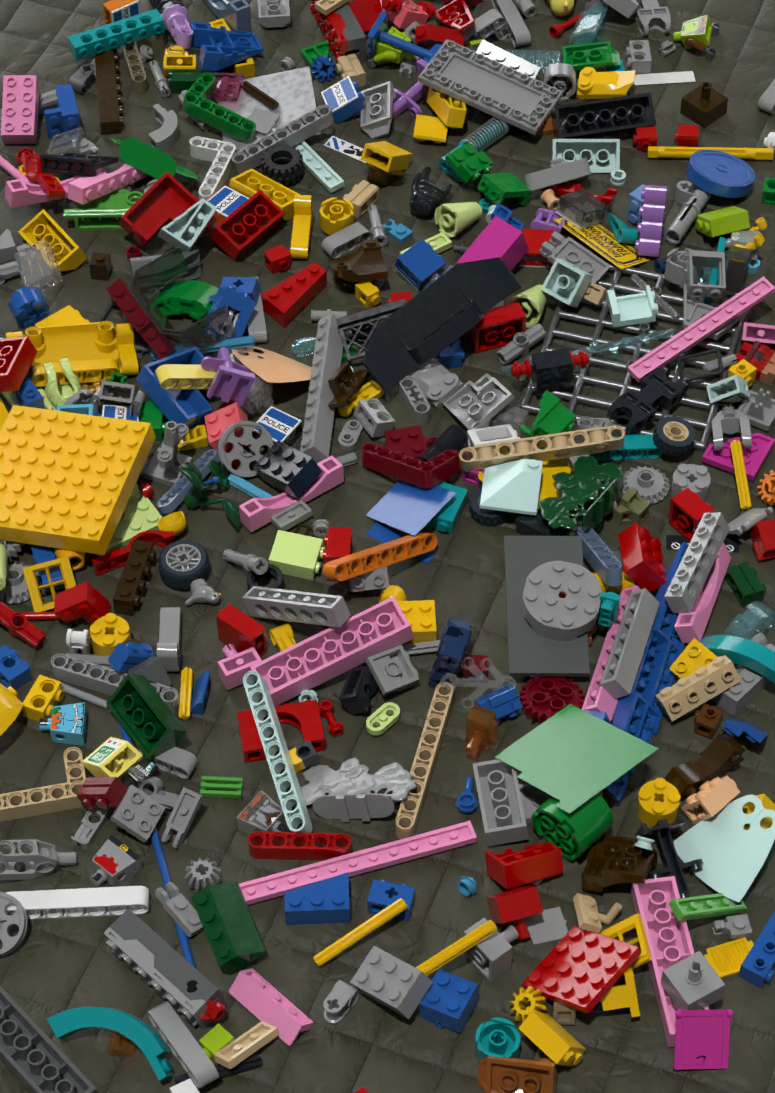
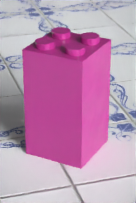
[457,216,529,271]

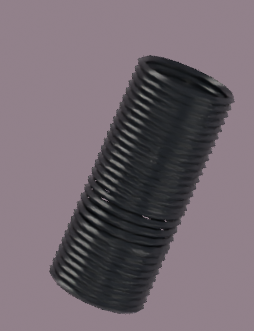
[419,424,468,462]

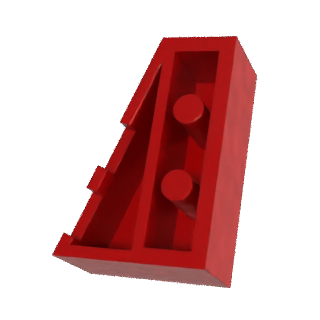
[485,842,563,890]

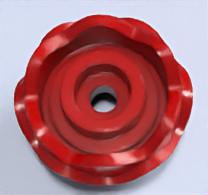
[16,148,36,165]

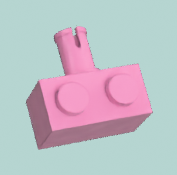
[217,644,262,690]

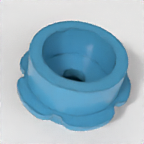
[457,876,477,897]

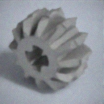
[185,857,221,892]

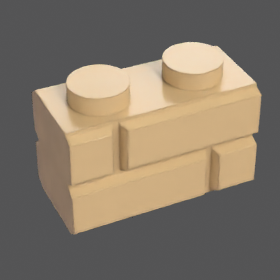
[335,53,366,87]
[342,180,379,218]

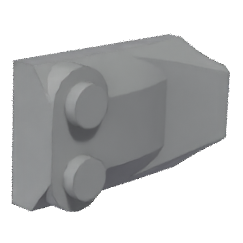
[257,0,291,29]
[360,81,396,139]
[406,358,464,410]

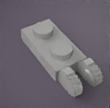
[161,787,204,849]
[155,882,204,937]

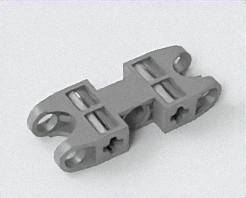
[635,0,671,36]

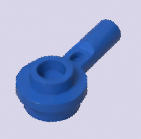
[456,777,477,813]

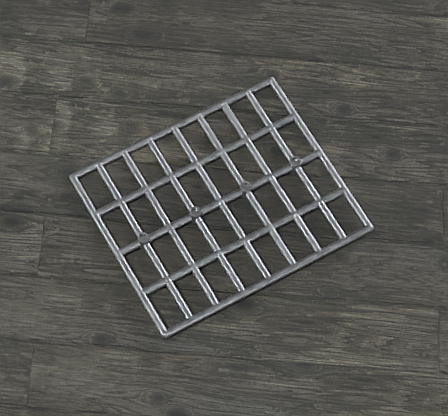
[520,263,746,450]

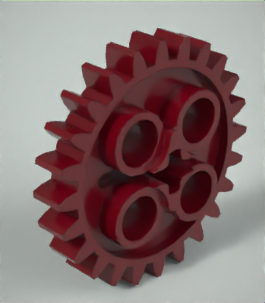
[519,676,585,723]

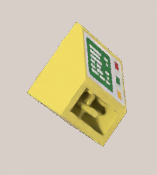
[81,737,143,782]

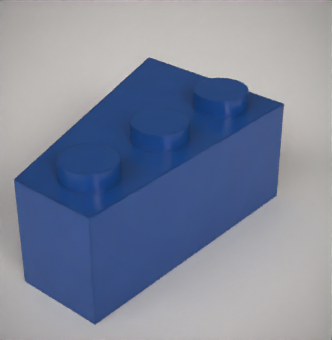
[284,872,350,925]

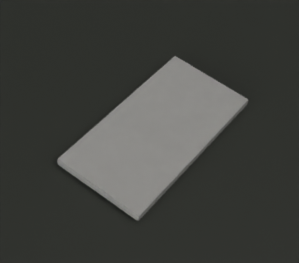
[417,39,563,135]

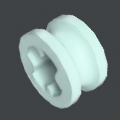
[610,169,626,186]
[634,835,655,850]

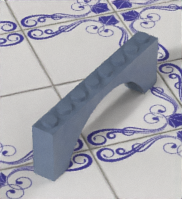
[203,0,252,33]

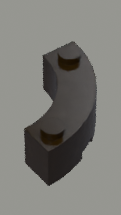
[664,734,745,799]

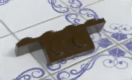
[328,362,370,408]

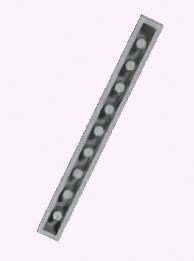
[300,313,345,463]

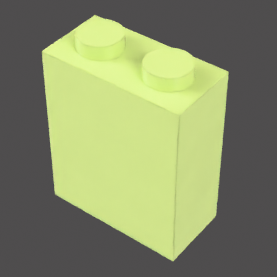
[269,530,325,580]

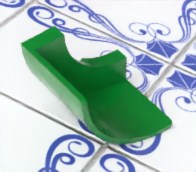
[151,280,227,325]

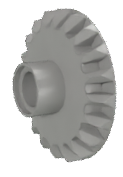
[621,465,670,504]
[0,562,40,604]

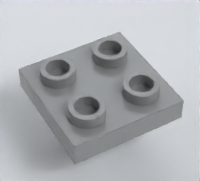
[737,388,775,431]
[110,784,166,843]

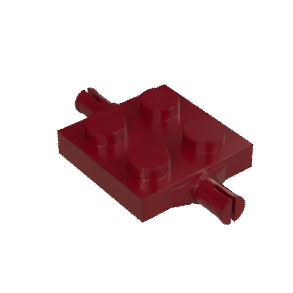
[382,425,437,459]

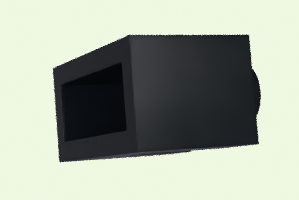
[338,666,378,715]

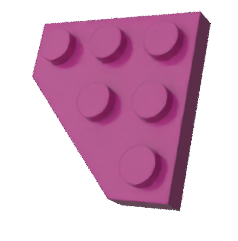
[701,433,775,481]

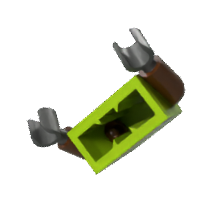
[673,15,720,60]

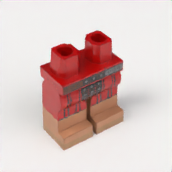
[733,341,775,387]

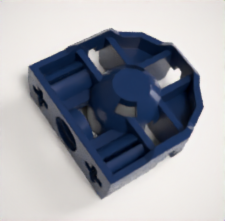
[428,617,472,688]

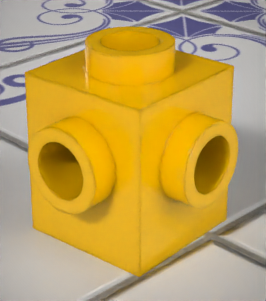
[728,359,757,387]

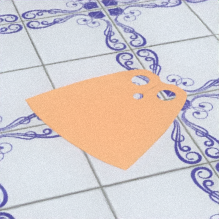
[231,347,312,383]

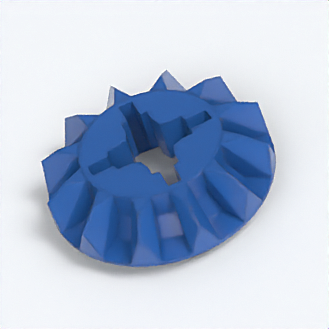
[311,56,337,82]

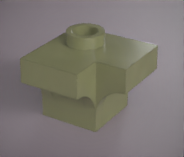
[614,487,650,526]

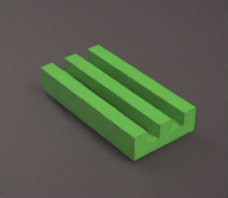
[200,776,243,799]

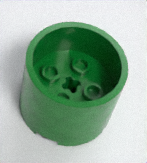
[532,793,613,860]

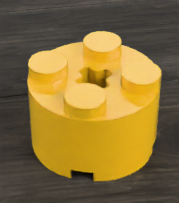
[319,197,354,236]
[90,613,131,656]
[637,778,681,828]

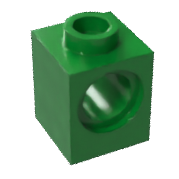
[761,178,775,205]

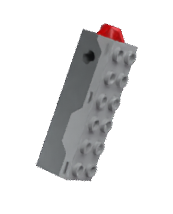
[103,908,227,1030]

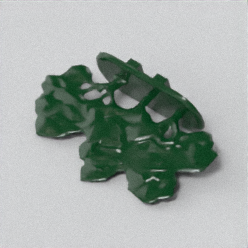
[538,456,624,532]

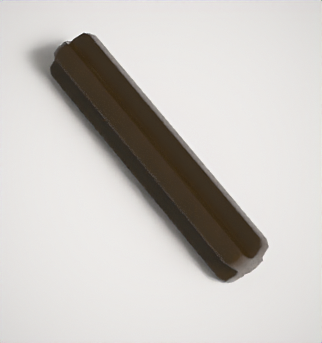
[241,81,279,109]

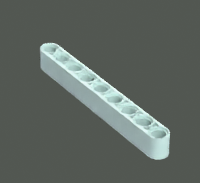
[243,671,312,833]

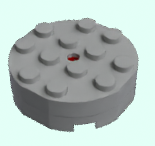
[521,560,602,641]

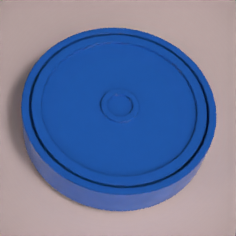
[686,150,755,198]

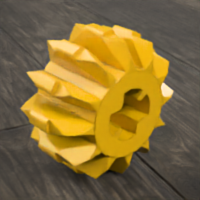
[509,986,547,1023]

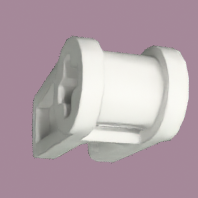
[66,629,91,654]

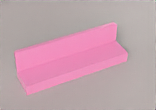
[229,968,314,1046]

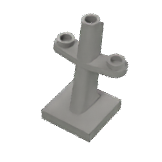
[143,421,193,487]

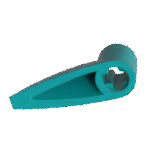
[608,213,639,244]

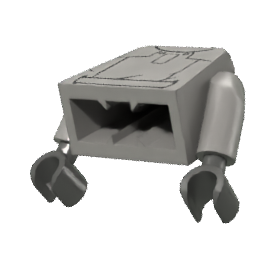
[86,381,145,417]

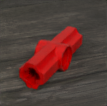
[0,601,47,649]

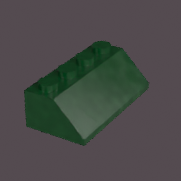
[106,674,187,760]
[191,881,267,975]

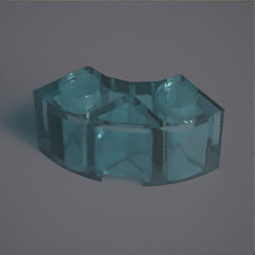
[724,601,775,640]

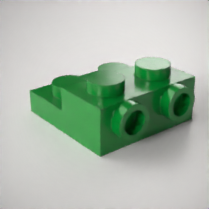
[445,142,494,184]

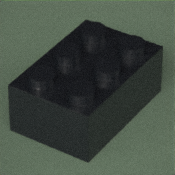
[253,441,322,499]

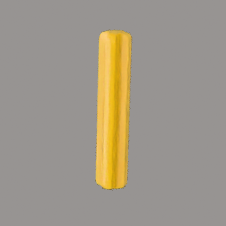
[179,667,193,720]

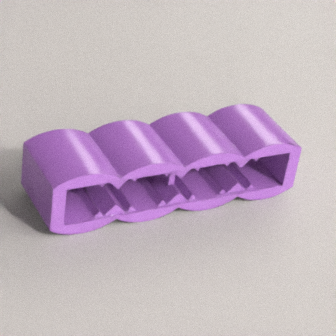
[635,184,667,257]

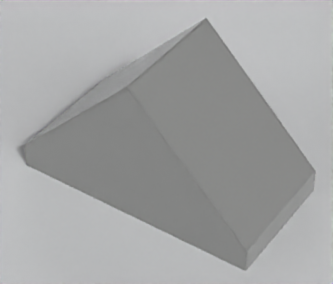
[0,229,17,262]

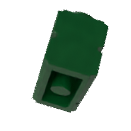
[725,561,766,608]

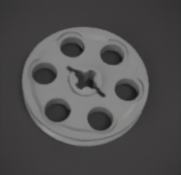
[218,421,274,477]
[0,892,28,957]

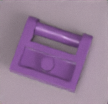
[530,208,565,234]

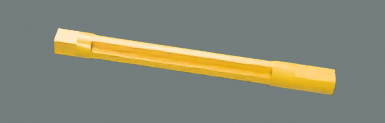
[647,146,774,160]

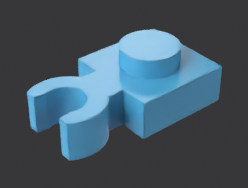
[382,219,413,245]

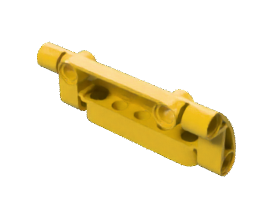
[6,321,139,387]

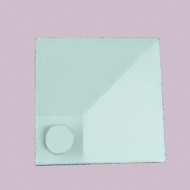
[479,459,543,515]

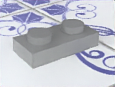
[270,500,313,531]

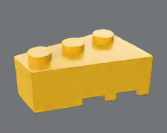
[426,87,467,129]

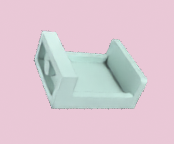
[607,285,659,328]

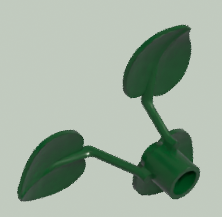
[178,460,242,533]

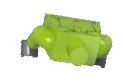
[366,26,416,68]

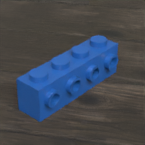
[739,911,775,989]

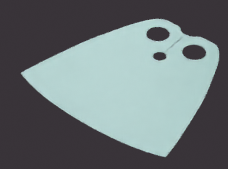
[673,795,775,902]

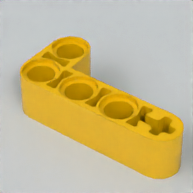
[290,195,313,259]

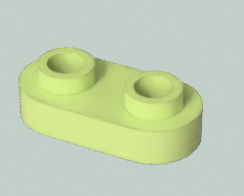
[366,702,400,736]

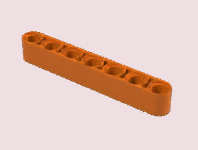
[323,532,438,581]

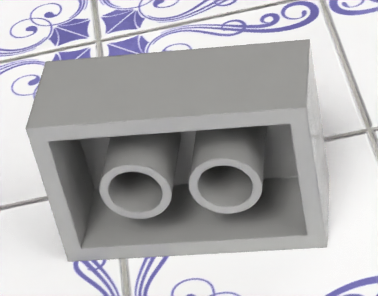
[350,946,433,1019]

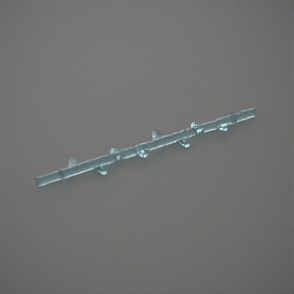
[501,328,675,374]

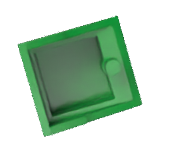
[518,390,576,450]

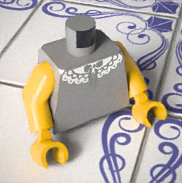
[723,217,767,260]

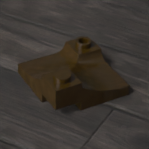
[328,240,388,282]
[581,834,658,892]

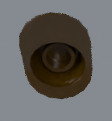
[366,162,405,186]

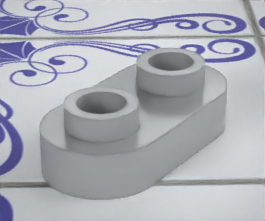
[338,419,363,451]

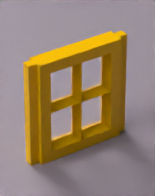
[22,556,76,612]
[599,913,652,969]

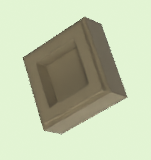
[553,1002,576,1025]

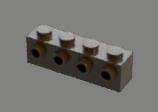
[113,540,156,616]

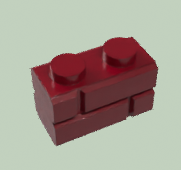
[77,777,127,810]

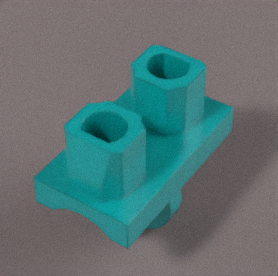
[598,592,621,627]

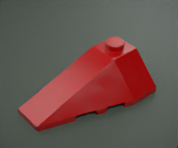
[435,0,475,31]

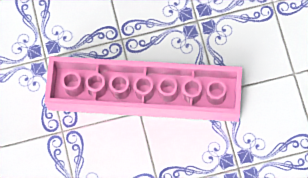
[250,596,414,706]
[631,876,709,1047]

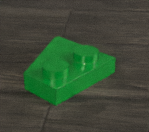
[300,40,329,71]

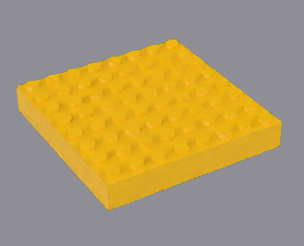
[0,405,156,555]

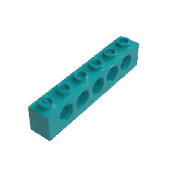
[68,9,165,61]

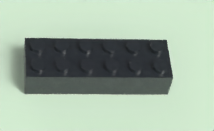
[551,92,656,139]

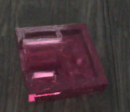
[208,72,244,102]

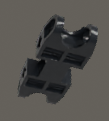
[607,367,689,434]

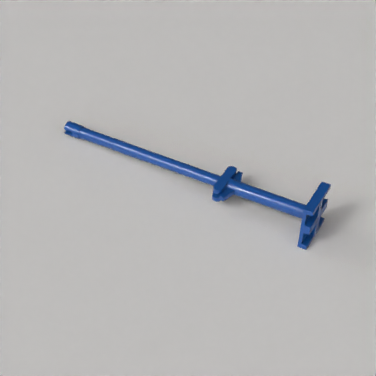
[367,12,442,63]

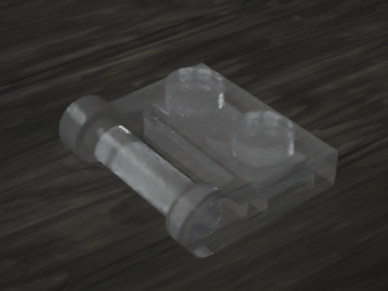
[47,127,84,155]

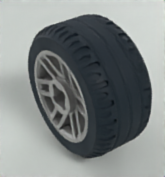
[158,540,210,591]

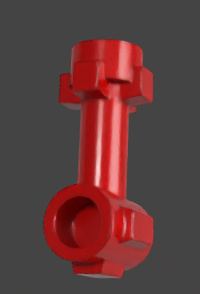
[319,700,343,737]

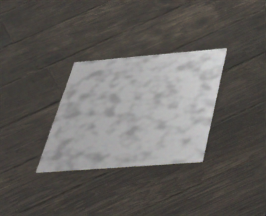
[216,67,321,151]

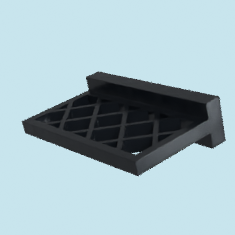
[40,152,118,177]
[336,299,406,362]

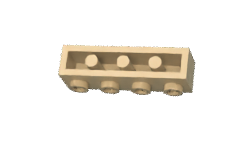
[655,655,742,721]

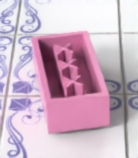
[1,75,39,144]

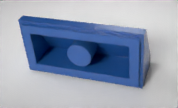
[191,671,211,715]

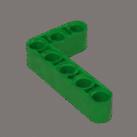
[183,72,256,143]

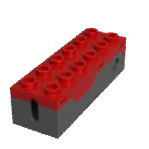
[310,0,366,64]

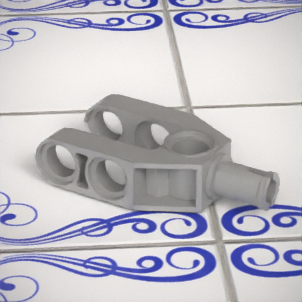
[712,403,752,451]
[0,839,76,880]

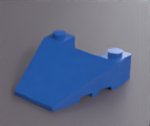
[190,22,263,72]

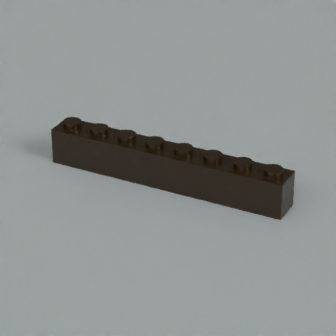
[95,48,124,135]

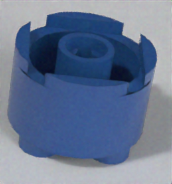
[8,286,49,329]

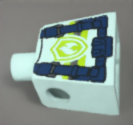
[706,375,750,406]

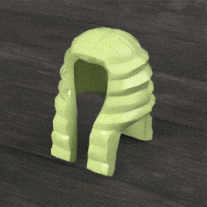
[43,358,82,408]

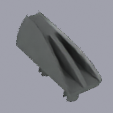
[130,250,202,289]

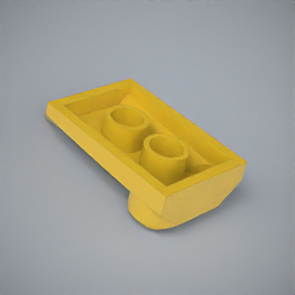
[577,67,636,100]

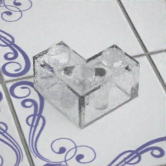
[234,371,273,415]

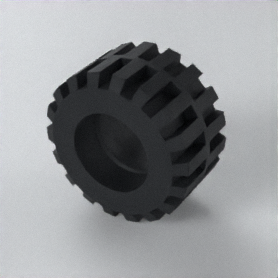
[261,145,304,188]

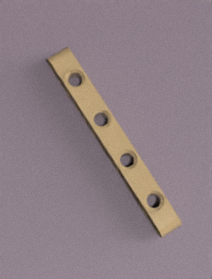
[459,425,625,471]

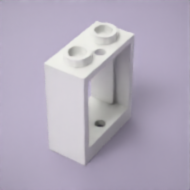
[467,424,521,455]

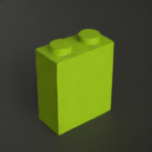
[696,206,750,237]

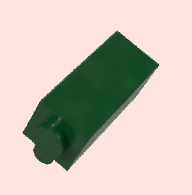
[168,70,208,94]

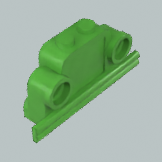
[63,189,144,230]

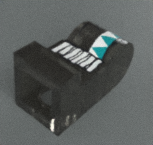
[121,757,159,789]

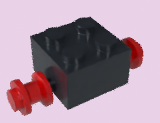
[510,348,589,394]

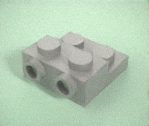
[365,645,419,695]

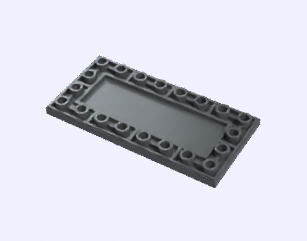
[503,535,590,677]

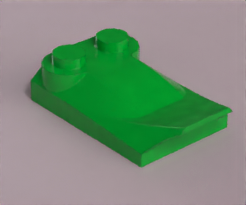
[562,41,621,75]

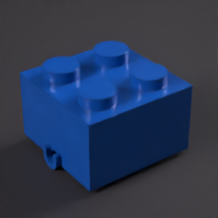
[419,969,480,1033]

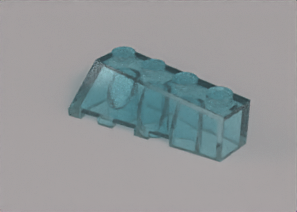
[569,0,609,45]

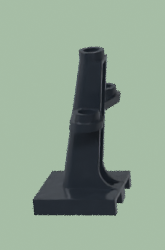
[635,815,703,898]

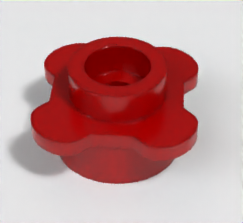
[138,480,154,499]

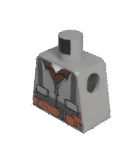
[237,791,290,834]

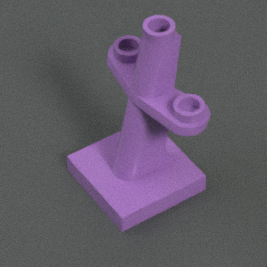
[392,59,429,119]
[201,347,255,406]

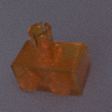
[465,704,498,756]

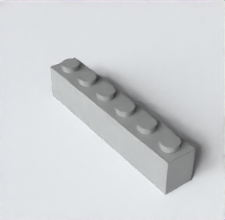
[600,588,660,699]

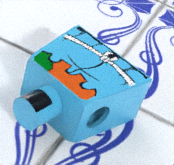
[39,702,87,746]

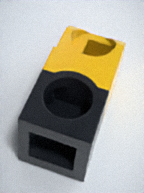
[282,740,321,774]

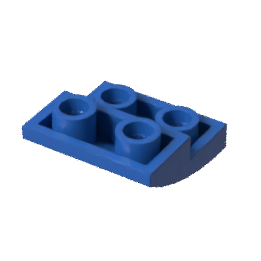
[722,718,769,743]

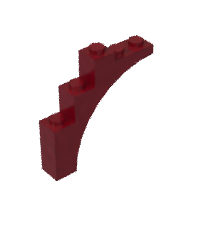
[106,278,175,359]

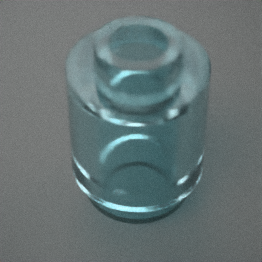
[290,336,316,358]

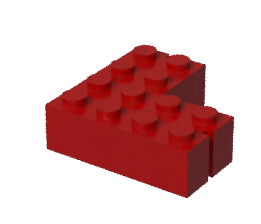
[118,172,218,248]

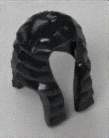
[409,166,452,216]

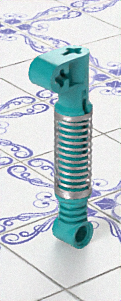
[439,117,513,182]

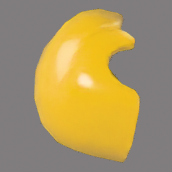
[157,511,187,536]

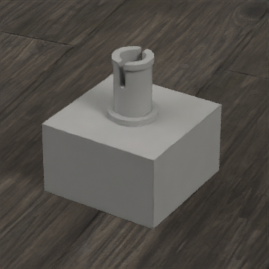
[463,918,519,984]
[661,951,725,1010]

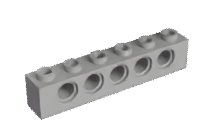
[664,512,729,613]
[242,586,351,628]

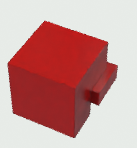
[750,518,775,562]

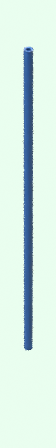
[117,719,196,968]

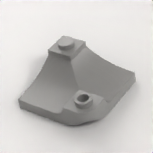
[443,373,515,430]

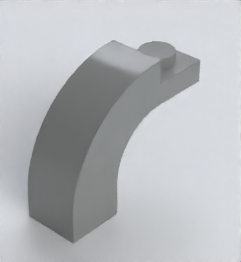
[148,104,179,153]

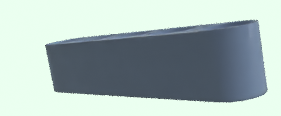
[576,526,622,586]

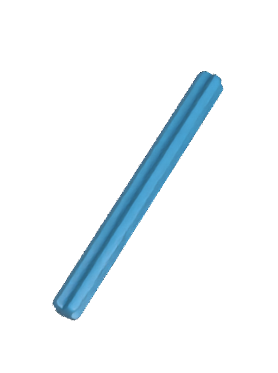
[151,336,255,360]

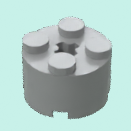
[543,63,576,101]
[664,248,701,288]
[671,464,711,502]

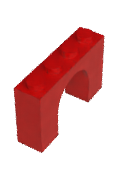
[237,700,325,763]

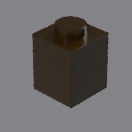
[89,252,112,281]

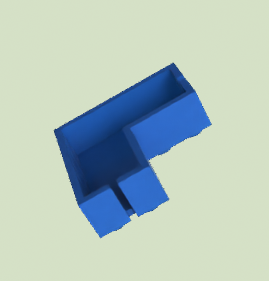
[136,346,214,429]

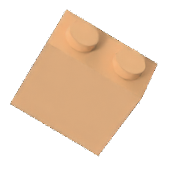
[681,775,740,824]

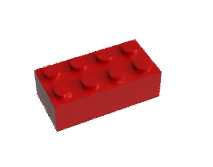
[210,190,285,261]

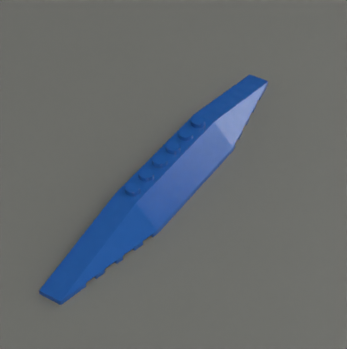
[603,542,689,801]

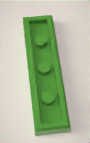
[669,893,747,921]

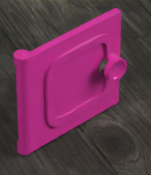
[673,1009,733,1070]

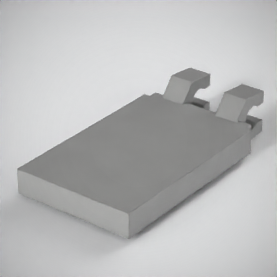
[539,231,611,284]

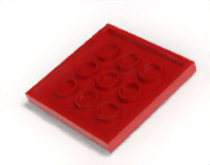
[521,925,641,1014]

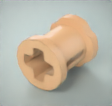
[540,189,562,211]

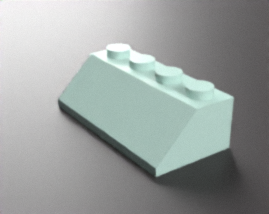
[552,139,620,173]

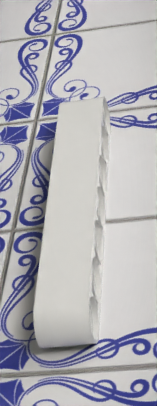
[6,886,149,920]

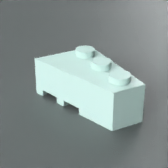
[158,198,217,252]

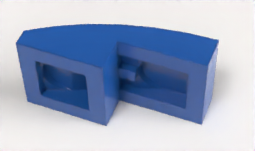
[491,203,525,231]

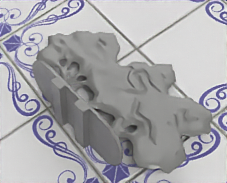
[300,757,417,822]

